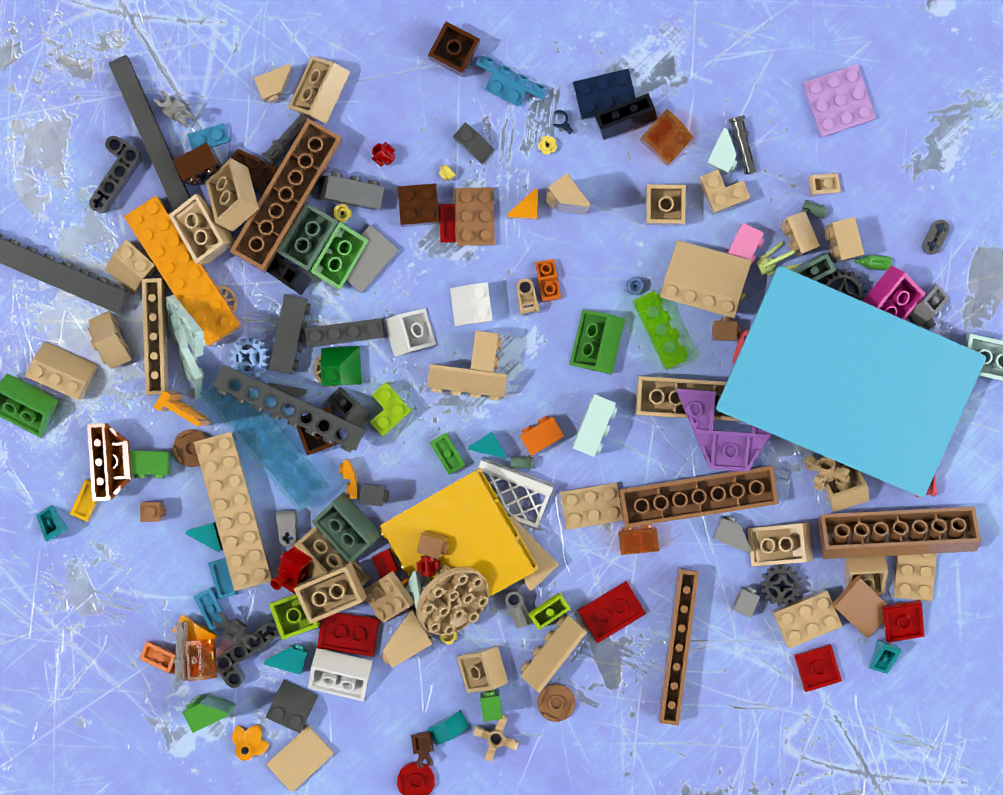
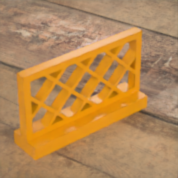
[153,390,212,427]

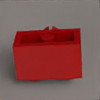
[270,546,312,594]

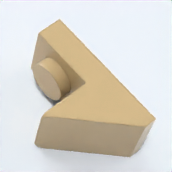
[808,173,841,197]

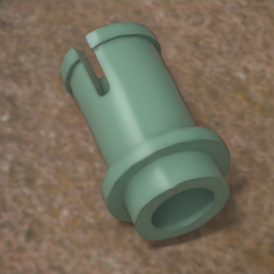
[801,200,827,219]
[510,455,534,470]

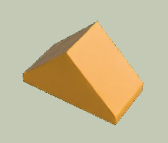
[507,188,538,220]

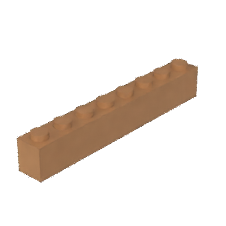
[658,568,699,726]

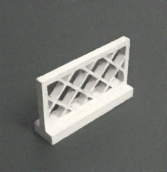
[478,457,554,528]

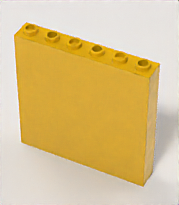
[380,468,538,598]

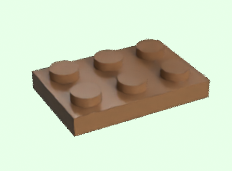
[454,188,495,246]

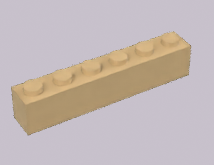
[142,278,169,395]

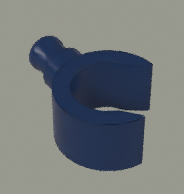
[553,110,574,135]

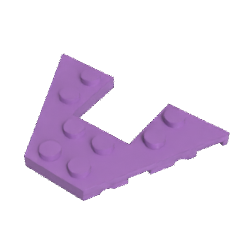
[676,388,772,472]

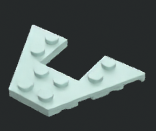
[166,295,206,399]

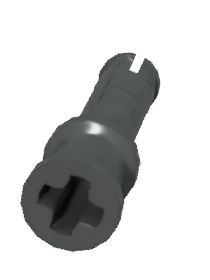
[261,113,307,166]
[728,115,757,175]

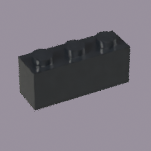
[594,93,657,140]

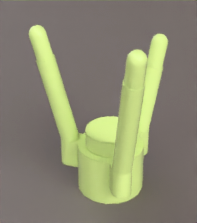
[756,241,802,276]

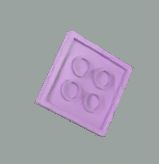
[802,64,876,138]

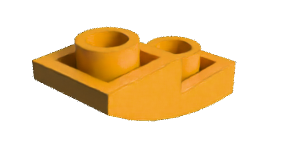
[340,459,359,499]
[173,615,218,652]

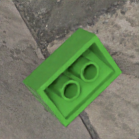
[301,221,369,290]
[569,309,625,375]
[0,373,58,438]
[182,694,236,733]

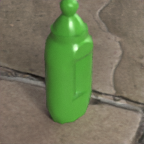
[855,255,891,271]

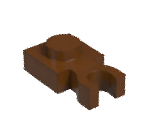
[411,732,434,768]

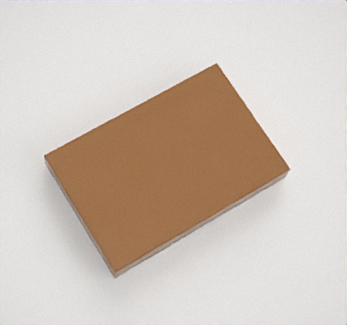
[831,576,887,639]

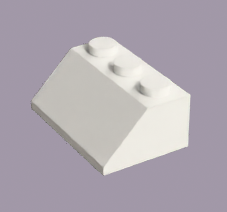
[308,648,373,702]

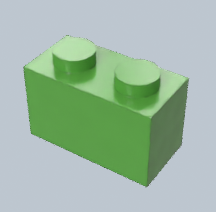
[130,450,171,479]
[480,689,503,722]

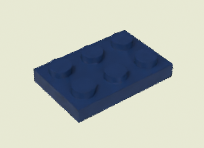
[573,68,636,120]

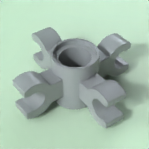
[153,90,195,128]

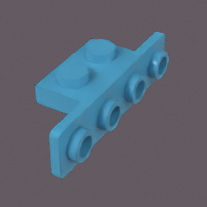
[476,56,549,107]

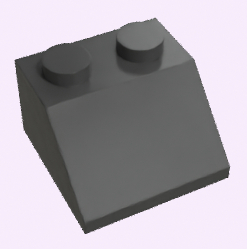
[265,679,318,733]

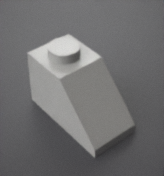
[909,284,950,326]
[712,515,751,553]

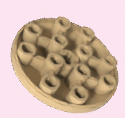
[416,565,489,636]

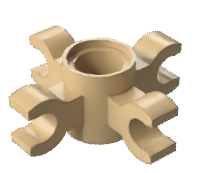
[804,455,851,491]
[473,715,519,762]

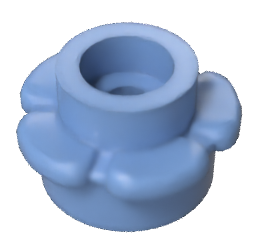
[626,277,645,296]

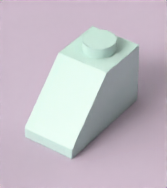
[706,128,737,174]

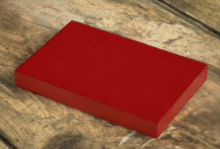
[577,581,646,643]
[317,612,380,657]

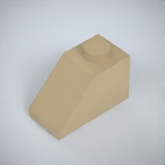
[254,64,293,103]

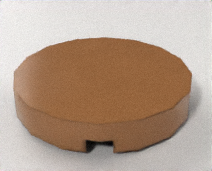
[173,429,208,467]
[537,683,576,722]

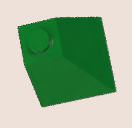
[321,346,362,387]

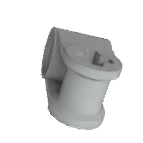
[276,509,298,547]

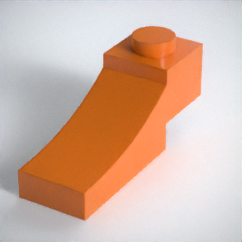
[140,641,203,681]

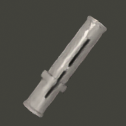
[173,622,189,682]

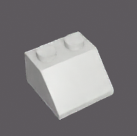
[450,282,493,326]
[384,308,436,357]

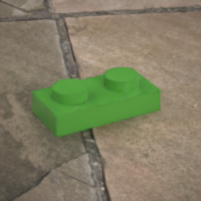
[429,433,465,475]

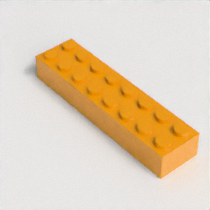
[124,196,243,347]

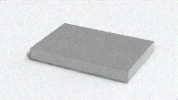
[346,225,399,293]

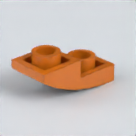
[535,259,561,303]

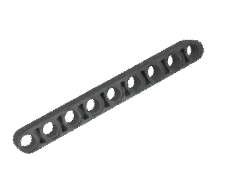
[109,55,191,211]

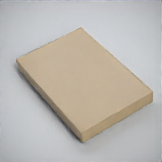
[266,725,335,792]

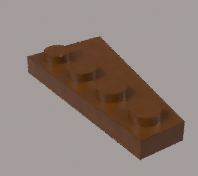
[231,149,278,195]

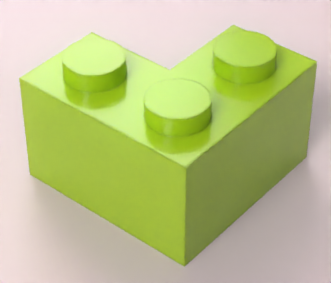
[370,382,412,436]

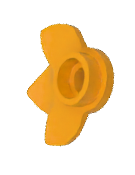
[232,725,269,761]

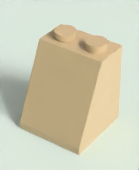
[381,607,434,668]

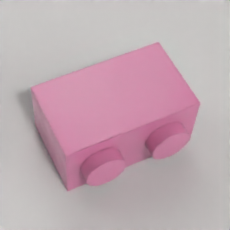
[727,223,764,265]

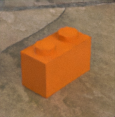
[519,415,564,456]

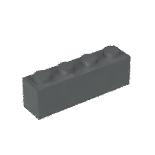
[269,294,311,374]
[305,318,385,348]

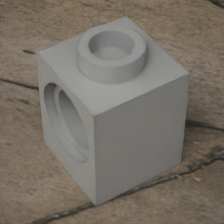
[732,586,760,618]

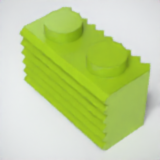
[528,592,570,630]

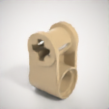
[516,279,540,316]

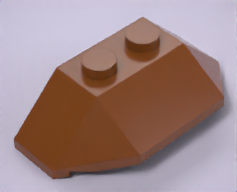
[87,423,132,501]

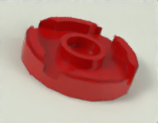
[397,761,435,795]

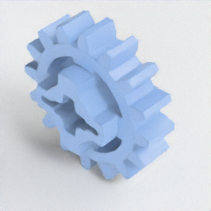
[229,337,271,378]

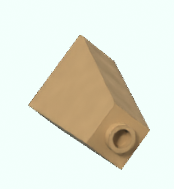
[508,513,559,591]

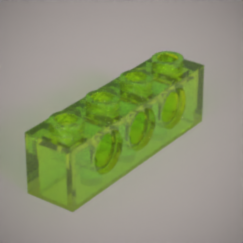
[632,291,688,370]

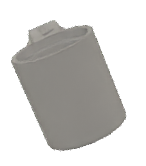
[505,589,532,629]

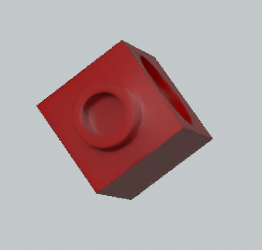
[371,548,399,578]

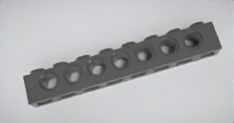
[213,365,366,453]

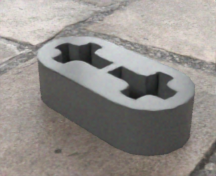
[922,220,949,255]

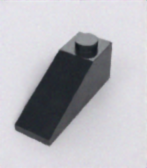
[267,255,312,295]

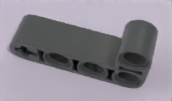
[89,136,142,213]
[214,620,279,688]

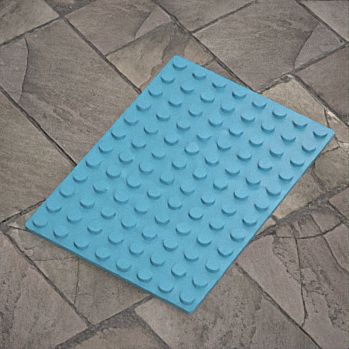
[716,266,986,497]

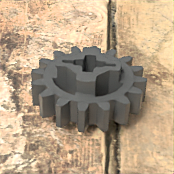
[760,564,802,606]

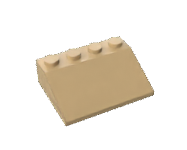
[660,240,752,318]

